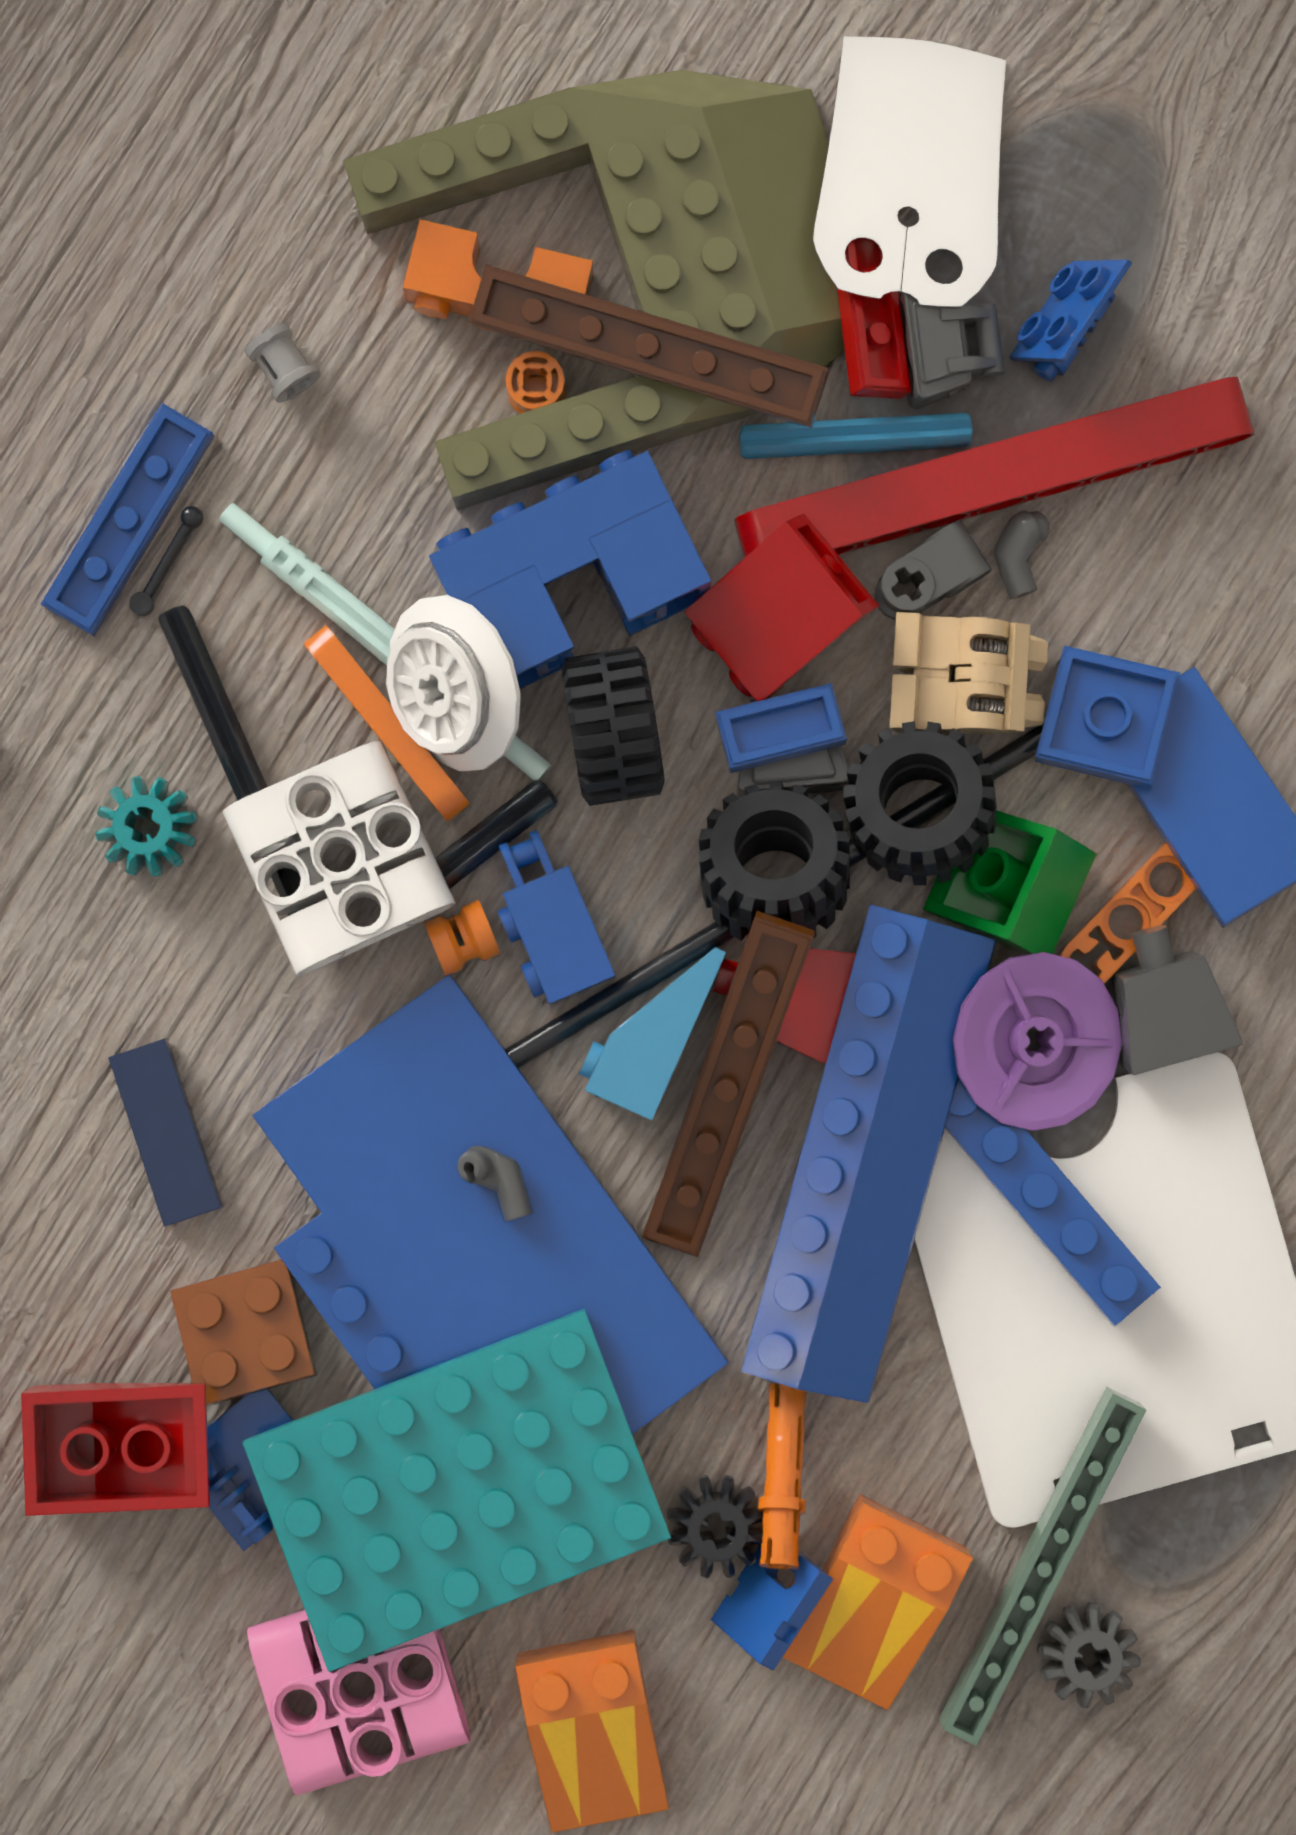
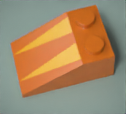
[783,1493,973,1710]
[515,1630,669,1833]

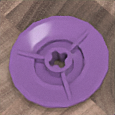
[953,952,1122,1131]

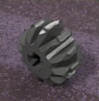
[1037,1602,1141,1708]

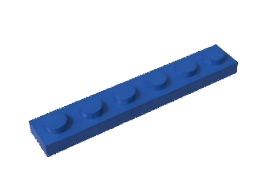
[945,1078,1161,1326]

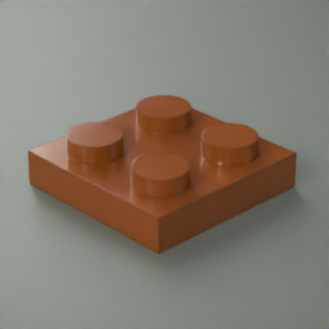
[170,1259,318,1406]

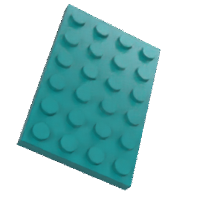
[242,1308,671,1672]

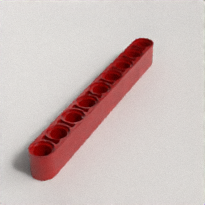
[734,377,1255,558]

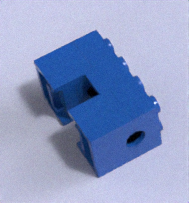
[428,450,711,689]

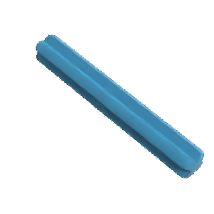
[739,413,973,459]

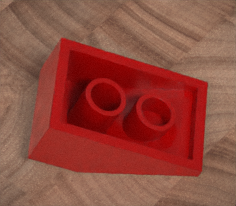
[21,1383,210,1516]

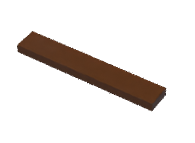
[469,264,830,429]
[642,911,815,1257]

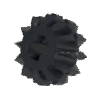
[667,1475,763,1578]

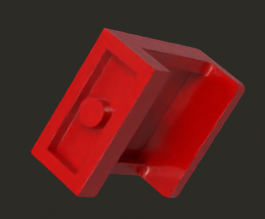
[684,514,879,701]

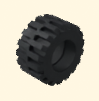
[562,646,665,806]
[843,721,997,886]
[698,782,850,941]

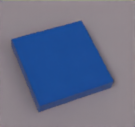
[1035,645,1180,790]

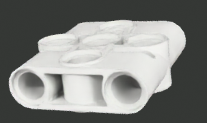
[222,741,456,975]

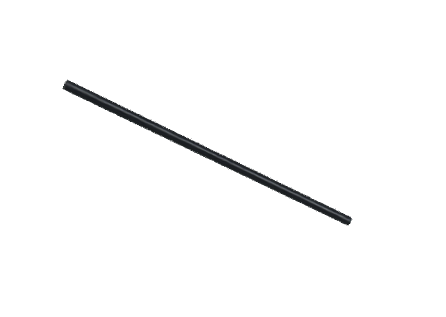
[505,723,1044,1068]

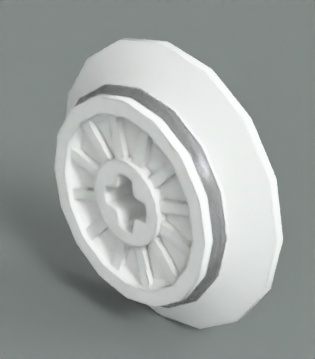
[386,595,521,771]

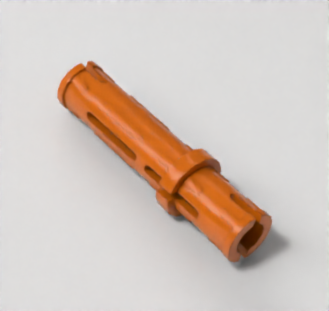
[758,1383,807,1569]

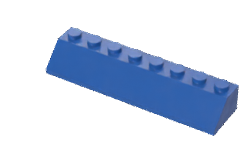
[741,904,997,1403]

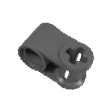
[874,520,992,620]

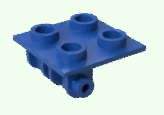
[1009,259,1132,382]
[207,1389,294,1551]

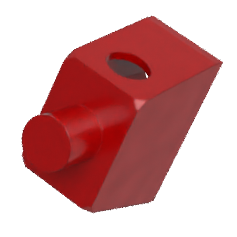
[713,948,856,1065]

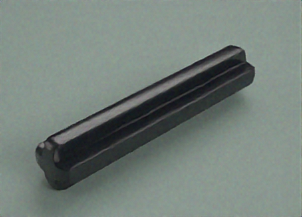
[435,779,557,889]

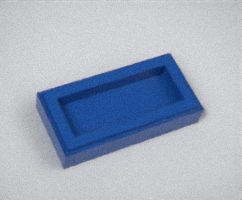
[715,683,847,773]

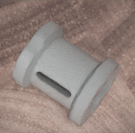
[244,323,321,403]

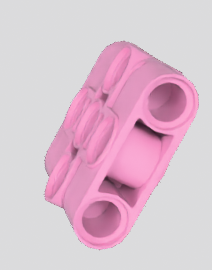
[247,1610,471,1796]

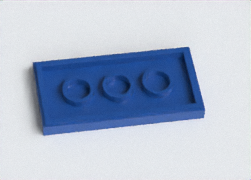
[1127,666,1296,928]

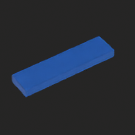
[41,403,215,637]

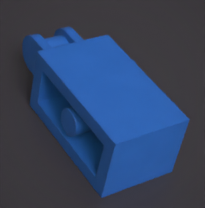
[497,829,616,1005]

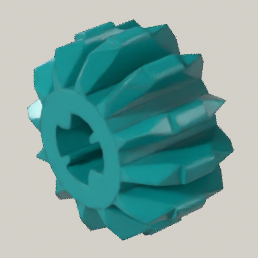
[95,776,198,877]

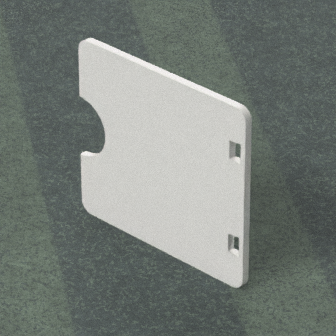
[914,1052,1296,1528]

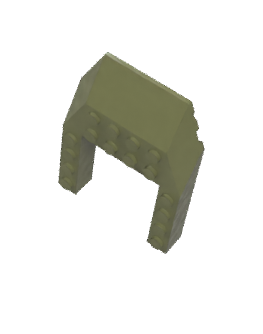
[343,70,845,510]

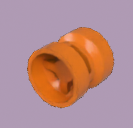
[505,351,566,414]
[423,899,501,977]

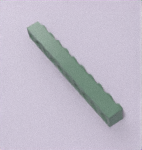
[939,1386,1146,1746]

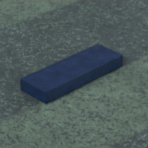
[108,1038,223,1227]

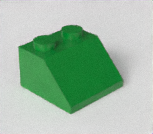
[923,810,1097,954]

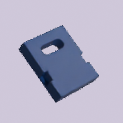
[710,1545,833,1671]

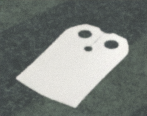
[813,36,1006,307]

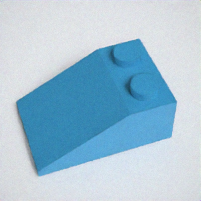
[579,947,726,1120]

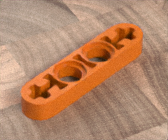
[303,625,470,823]
[1058,842,1196,983]

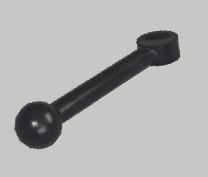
[129,506,204,616]

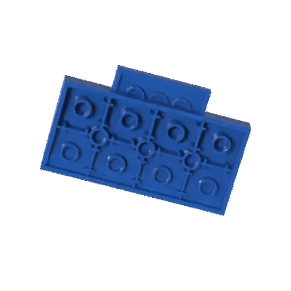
[252,974,729,1434]

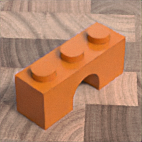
[403,219,594,332]

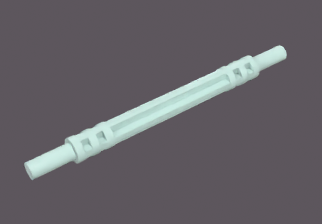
[219,503,552,780]

